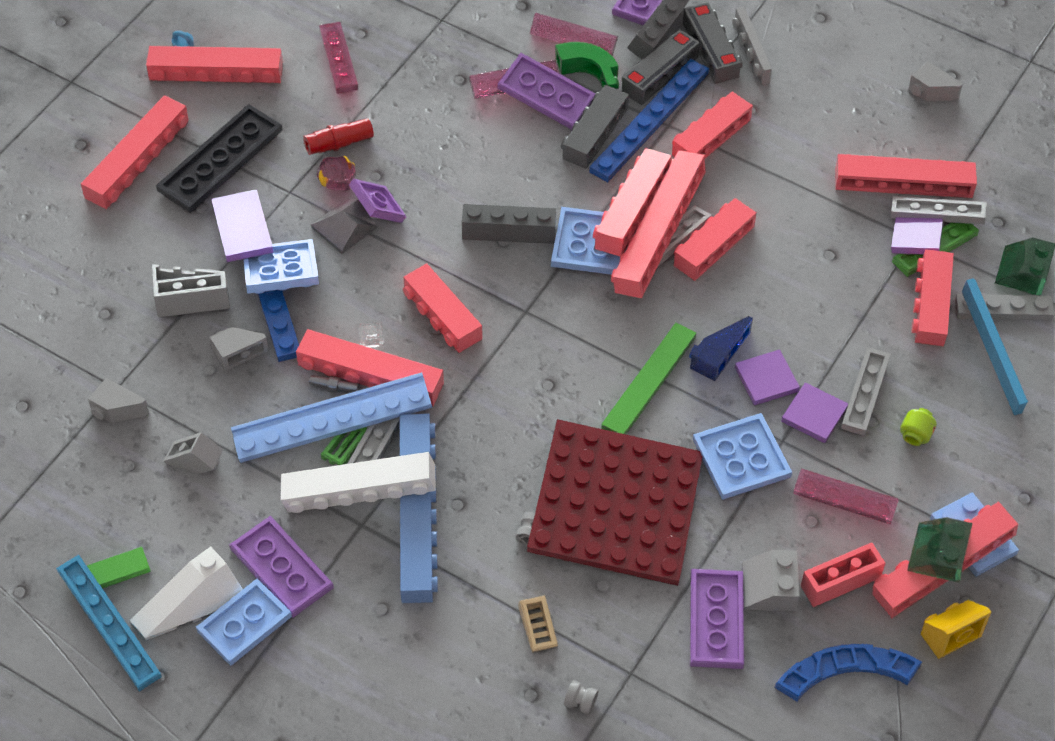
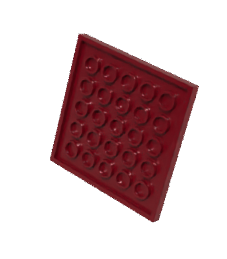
[526,419,702,586]

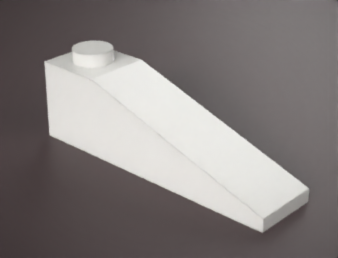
[130,546,243,640]

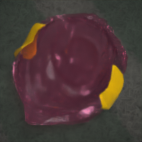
[316,156,356,191]

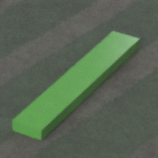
[601,323,696,434]

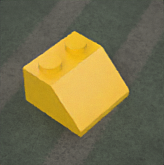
[920,600,991,659]

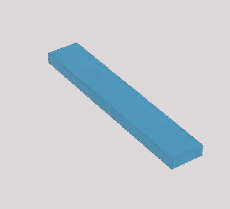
[962,278,1028,415]
[56,555,162,692]

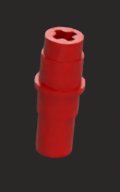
[303,118,374,155]

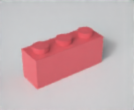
[800,543,885,607]

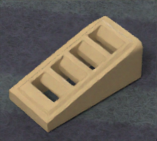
[518,595,558,652]

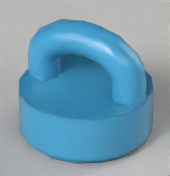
[172,31,194,47]

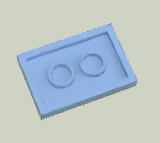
[930,492,1019,577]
[196,579,292,666]

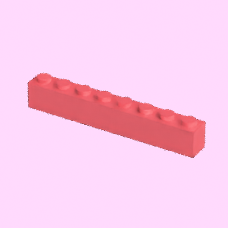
[611,150,706,298]

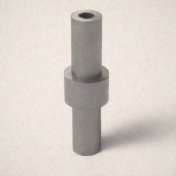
[309,375,359,392]

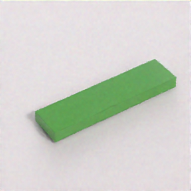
[892,222,979,277]

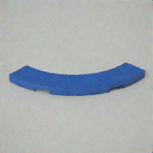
[775,644,922,702]

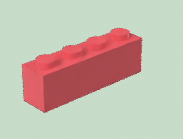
[672,92,753,158]
[674,198,757,281]
[911,249,954,346]
[403,263,482,353]

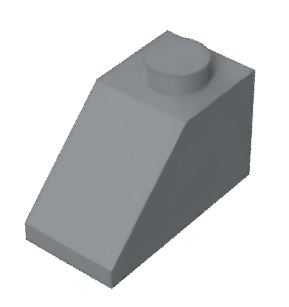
[908,61,963,102]
[210,327,269,371]
[88,378,149,423]
[163,432,223,474]

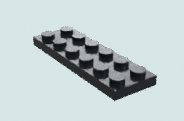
[156,104,283,213]

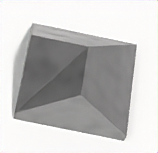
[311,198,377,254]

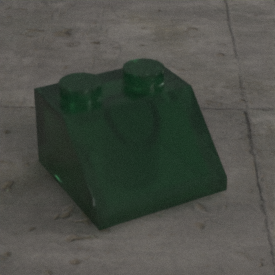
[995,237,1055,295]
[907,517,973,583]

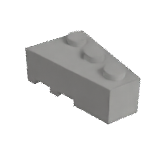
[152,264,230,317]

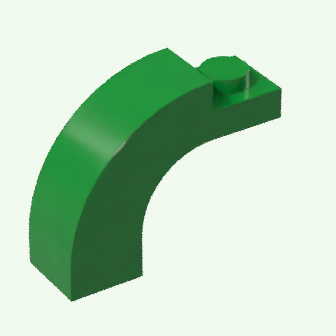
[555,42,619,89]

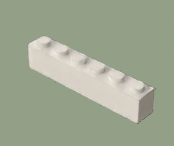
[280,452,436,513]

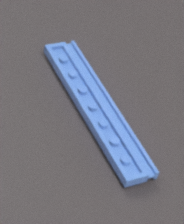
[231,373,432,463]

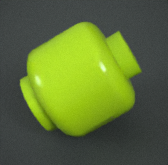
[900,408,937,446]

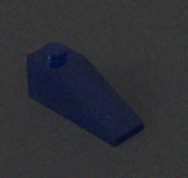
[689,316,753,381]

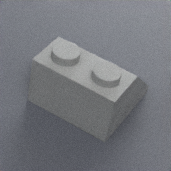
[742,550,799,612]

